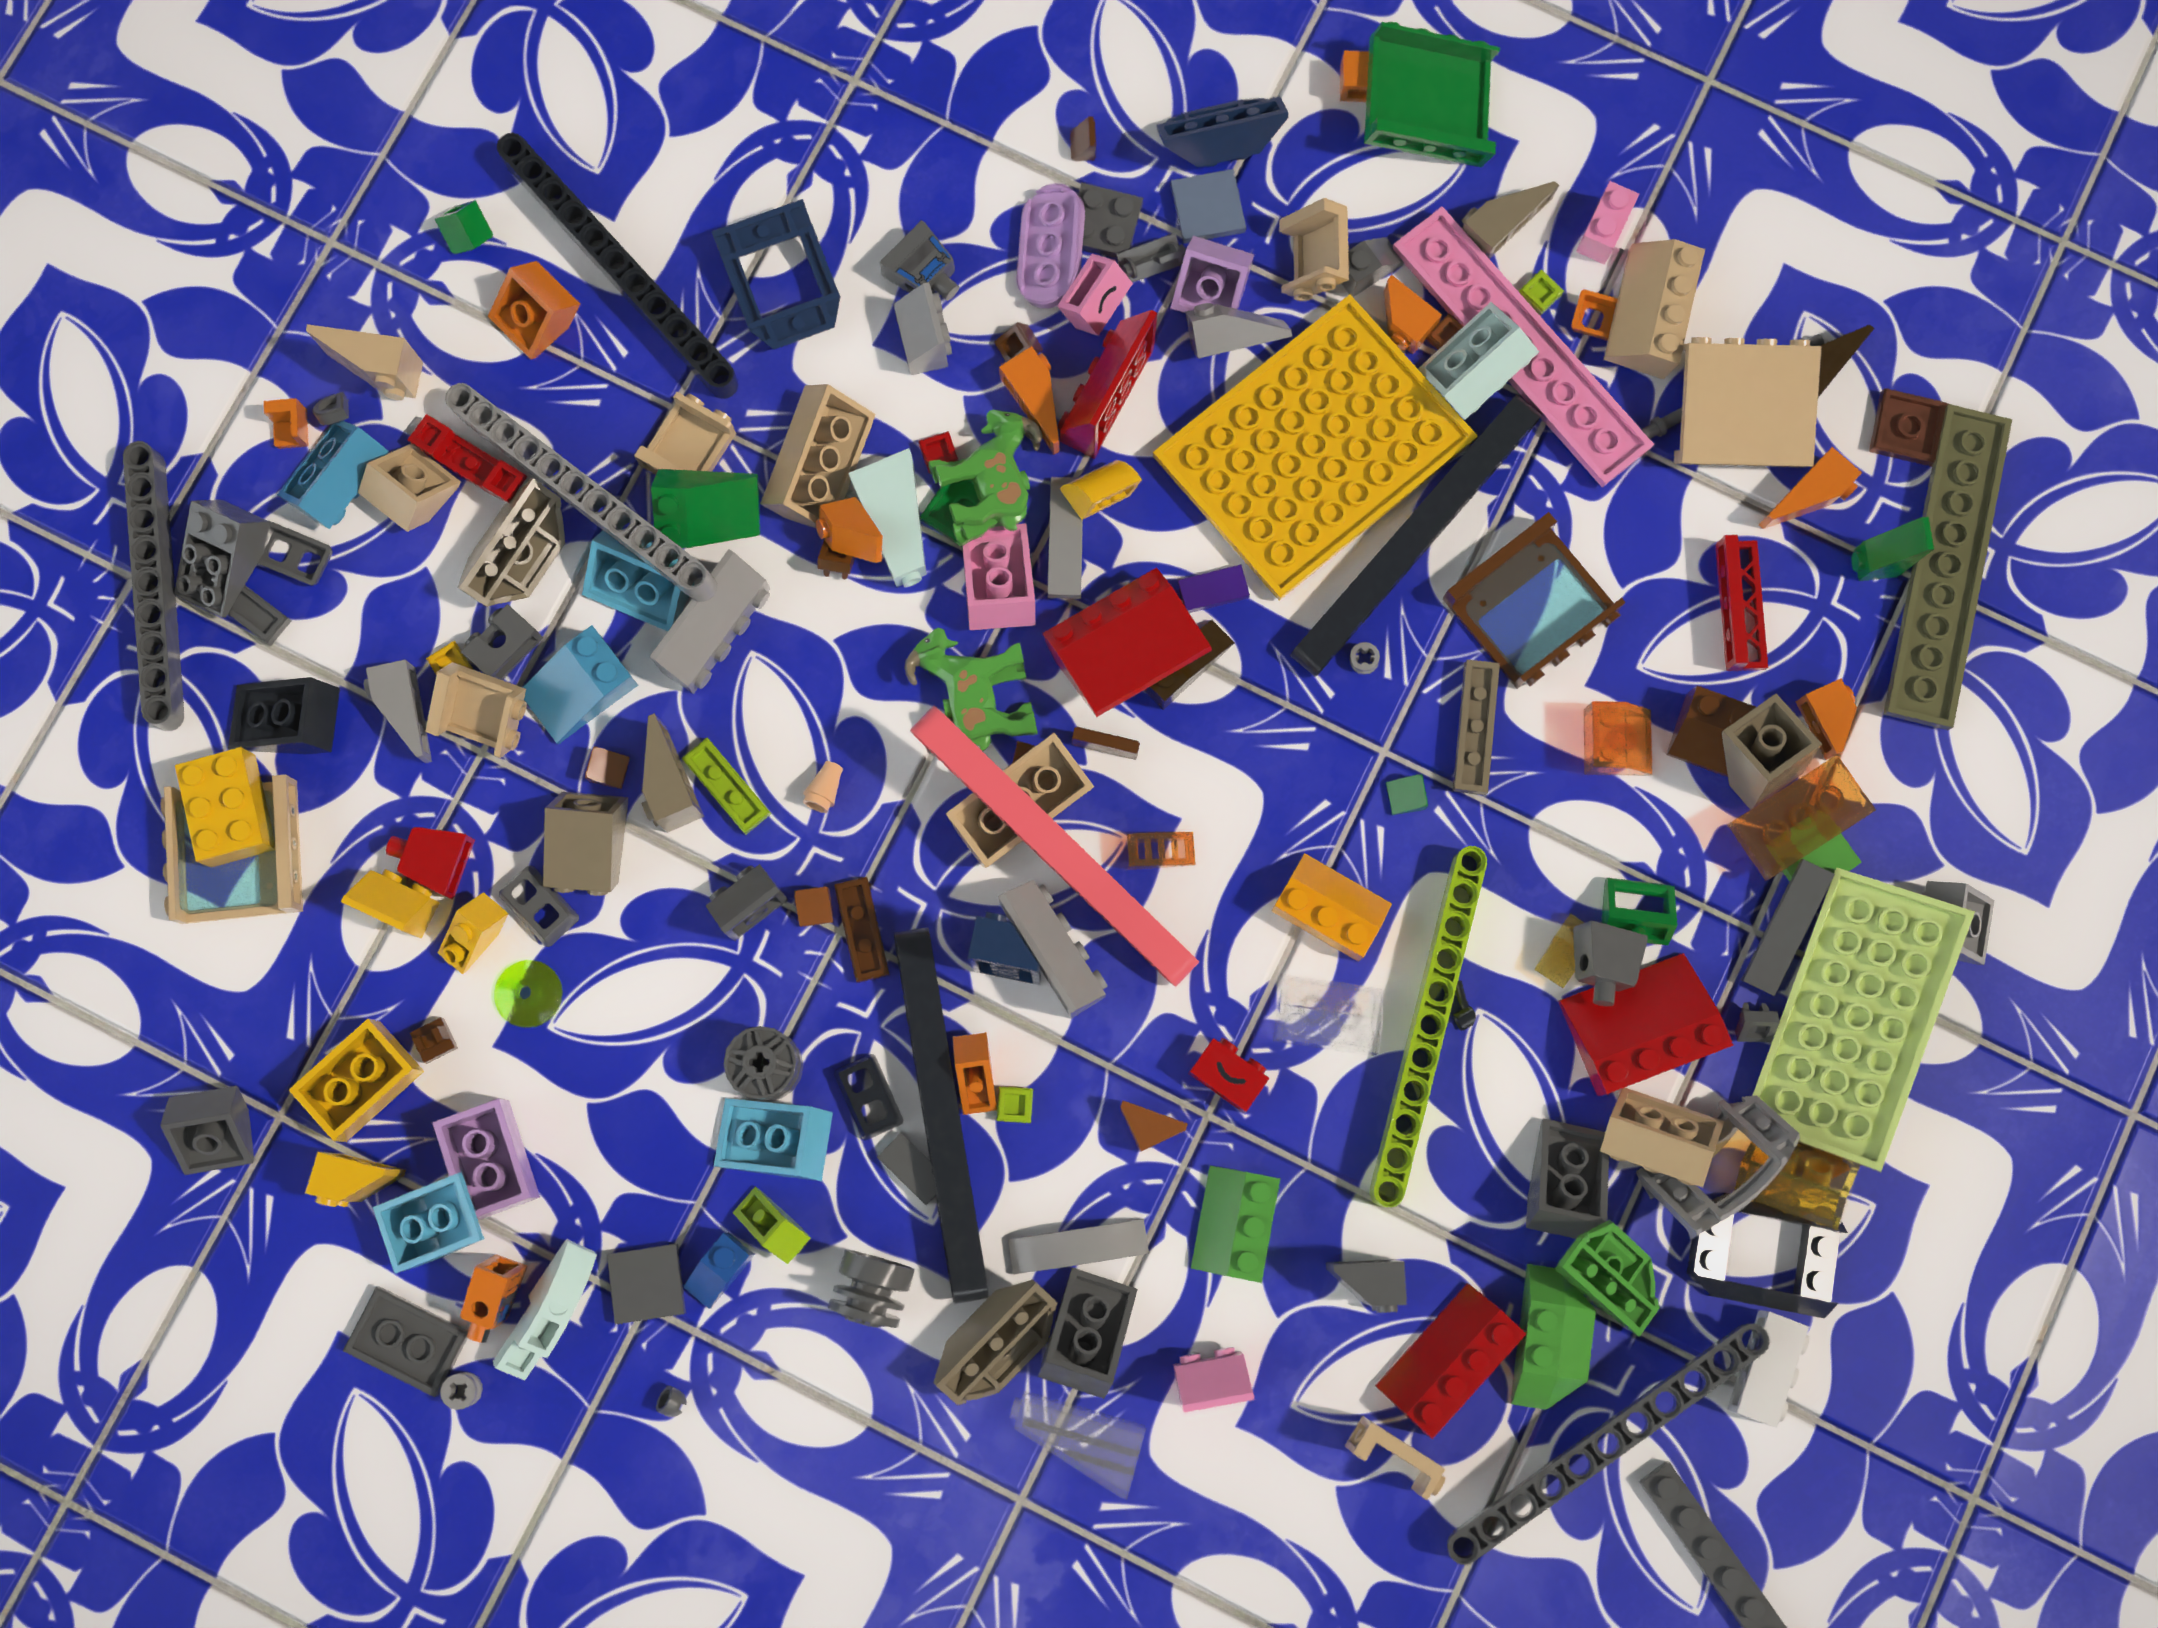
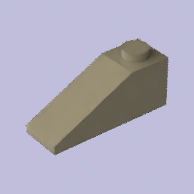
[1462,181,1559,259]

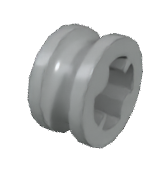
[1349,642,1380,675]

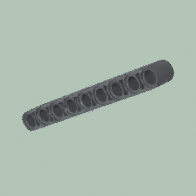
[123,441,185,731]

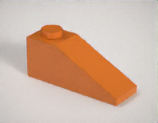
[999,346,1059,455]
[1759,447,1862,529]

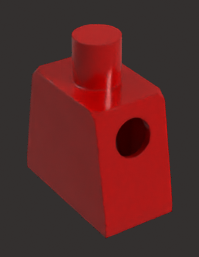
[386,827,475,900]

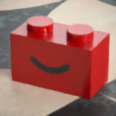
[1188,1038,1270,1113]

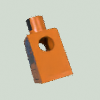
[460,1254,528,1343]

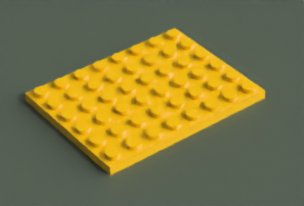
[1152,294,1478,601]

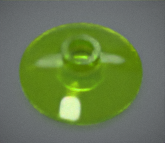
[494,960,563,1028]

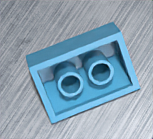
[277,420,389,529]

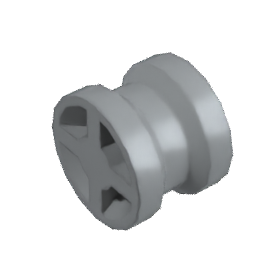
[441,1372,483,1410]

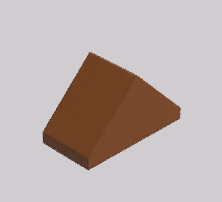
[1120,1100,1188,1152]

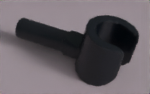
[1453,980,1476,1031]

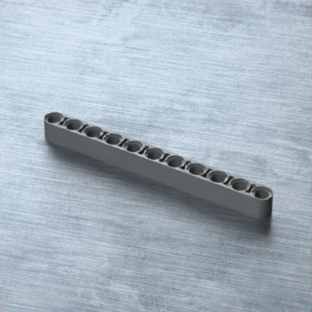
[1447,1324,1770,1565]

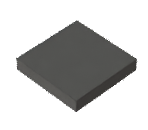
[607,1244,686,1325]

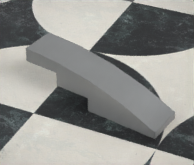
[1048,477,1083,599]

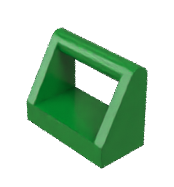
[1601,877,1677,946]

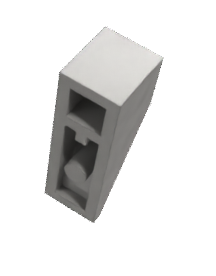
[1186,303,1292,359]
[364,659,432,763]

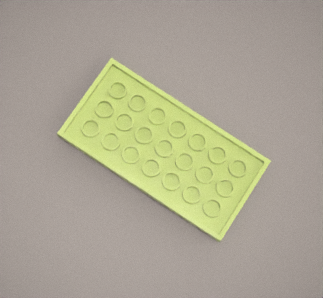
[1752,867,1975,1172]

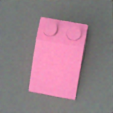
[962,523,1035,630]

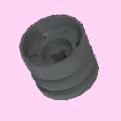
[724,1026,804,1102]
[828,1249,915,1328]

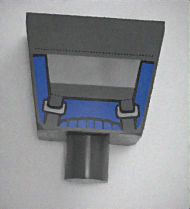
[879,220,959,301]

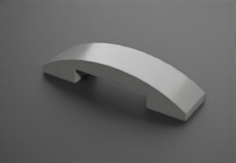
[1008,1219,1149,1274]

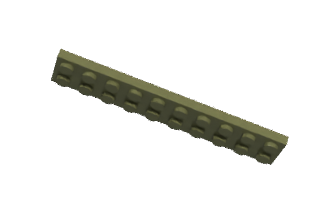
[1883,404,2013,730]

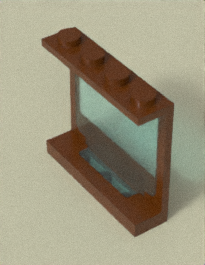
[1442,512,1626,689]

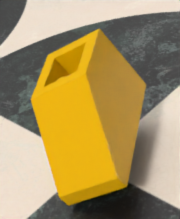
[438,892,509,974]

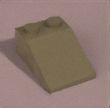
[641,713,704,833]

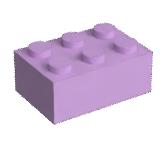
[432,1098,540,1220]

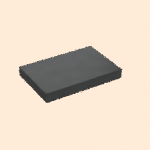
[343,1286,468,1397]

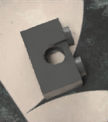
[461,604,543,680]

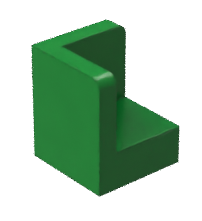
[434,200,493,254]

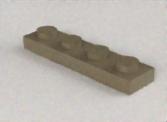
[1453,659,1500,795]

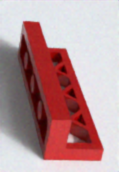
[1716,534,1768,671]

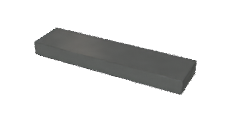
[1741,859,1835,996]

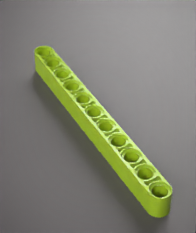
[1369,846,1487,1208]

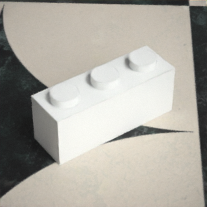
[1727,1310,1810,1428]

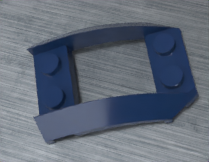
[712,199,841,350]

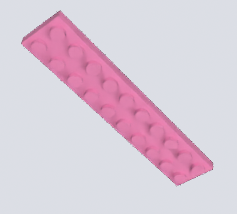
[1392,206,1654,488]

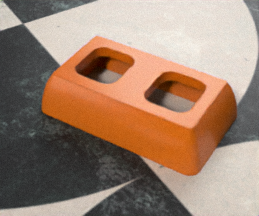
[1571,289,1618,341]

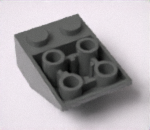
[174,499,270,618]

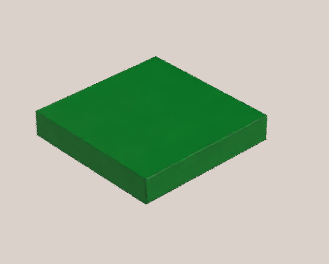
[920,479,982,547]

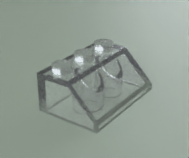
[1273,974,1383,1056]

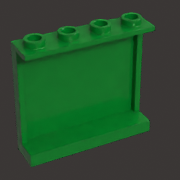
[1364,22,1500,167]

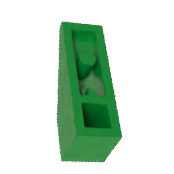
[1852,517,1934,581]

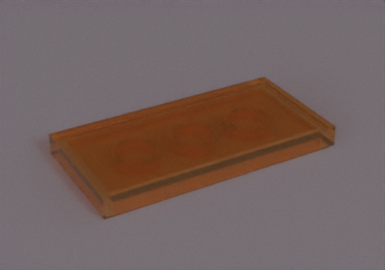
[1727,754,1876,881]

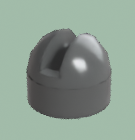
[656,1385,687,1417]

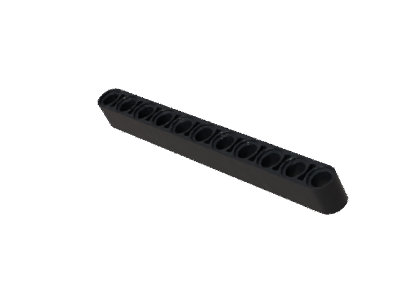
[497,133,738,399]
[1290,395,1542,677]
[894,927,989,1304]

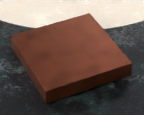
[1869,388,1948,467]

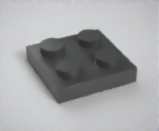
[1078,183,1143,259]

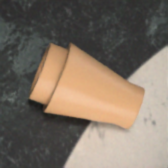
[803,761,843,813]

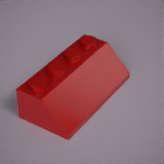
[1375,1283,1526,1439]

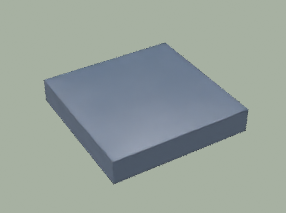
[1171,169,1246,244]

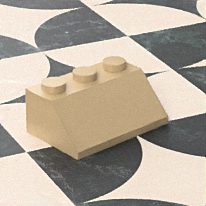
[1600,1088,1725,1187]

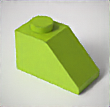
[732,1186,811,1265]

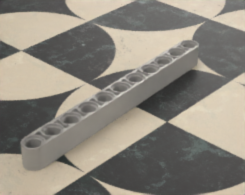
[445,383,717,602]

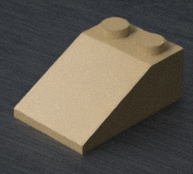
[306,324,423,400]

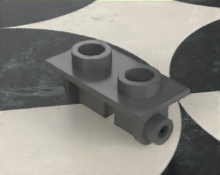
[1116,233,1186,283]

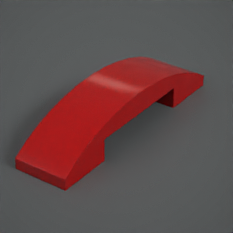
[407,414,528,503]

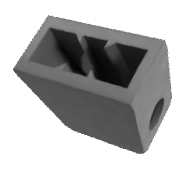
[1573,921,1648,1006]

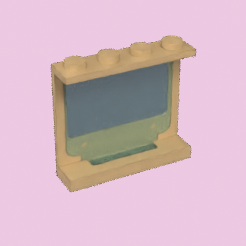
[160,774,303,924]

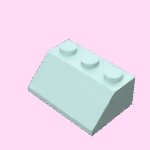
[1418,302,1539,420]

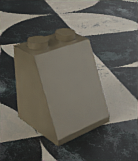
[1722,694,1822,811]
[543,792,628,896]

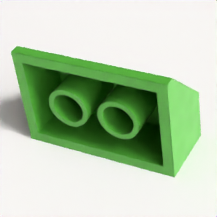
[1191,1166,1280,1283]

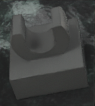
[1735,1003,1780,1042]

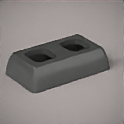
[258,520,332,586]
[499,866,579,947]

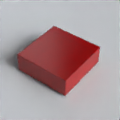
[918,431,959,474]

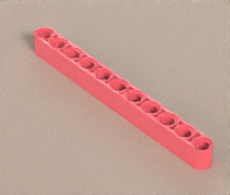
[910,705,1199,987]

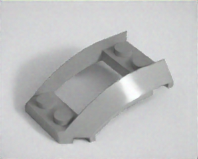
[1636,1095,1800,1240]

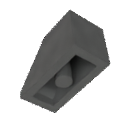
[1341,237,1404,297]

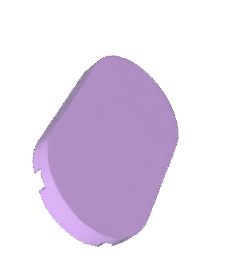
[1016,183,1085,309]

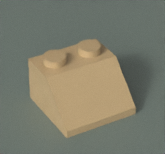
[358,444,461,532]

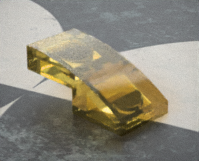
[1534,913,1584,989]

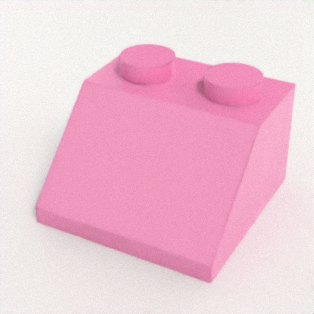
[1173,1347,1254,1413]

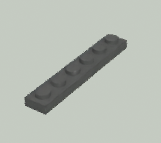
[1638,1461,1787,1628]

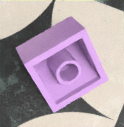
[1171,236,1254,313]

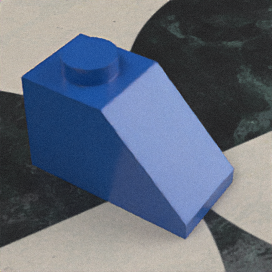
[684,1232,756,1309]

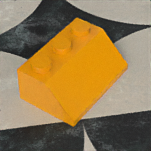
[1271,853,1392,962]

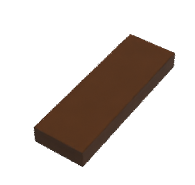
[834,877,890,983]

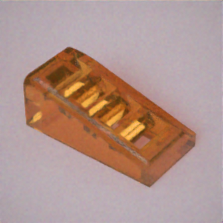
[1126,832,1196,870]

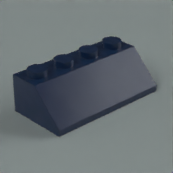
[968,912,1041,985]

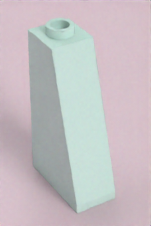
[848,448,927,587]

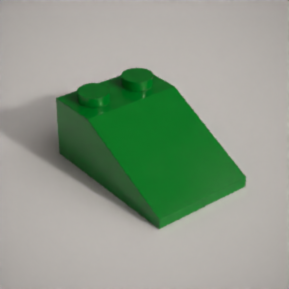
[651,469,761,548]

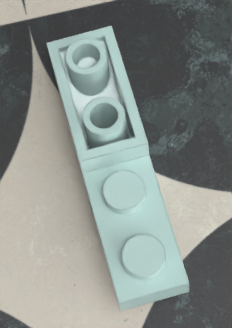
[493,1239,597,1380]

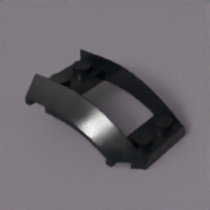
[1687,1193,1848,1319]

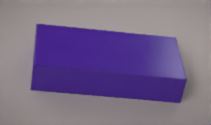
[1177,564,1250,613]

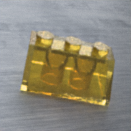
[1734,1141,1861,1230]

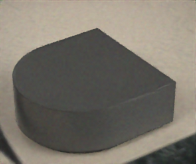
[313,392,349,425]

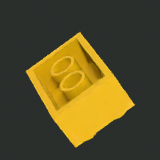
[175,747,275,868]
[289,1019,424,1142]

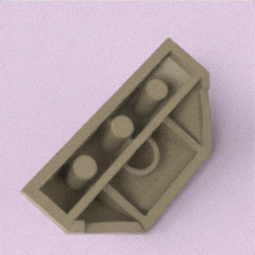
[457,478,565,607]
[933,1279,1057,1405]

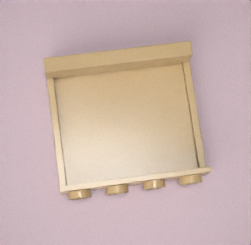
[1674,337,1821,467]

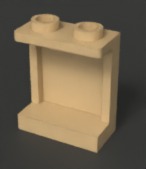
[1279,198,1349,301]
[634,392,736,475]
[425,662,527,758]
[1345,1416,1446,1500]

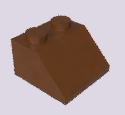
[1666,686,1756,777]

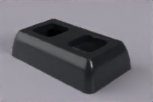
[834,1054,904,1141]

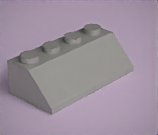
[650,549,770,694]
[998,880,1108,1019]

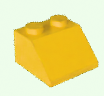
[341,869,440,939]
[305,1152,406,1207]

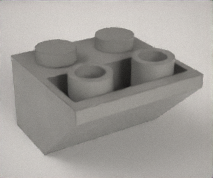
[894,282,952,375]

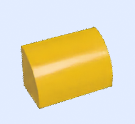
[1060,460,1142,520]

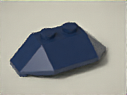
[1156,96,1289,167]

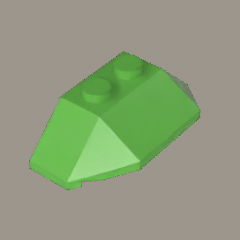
[1555,1220,1659,1337]
[1510,1264,1596,1410]

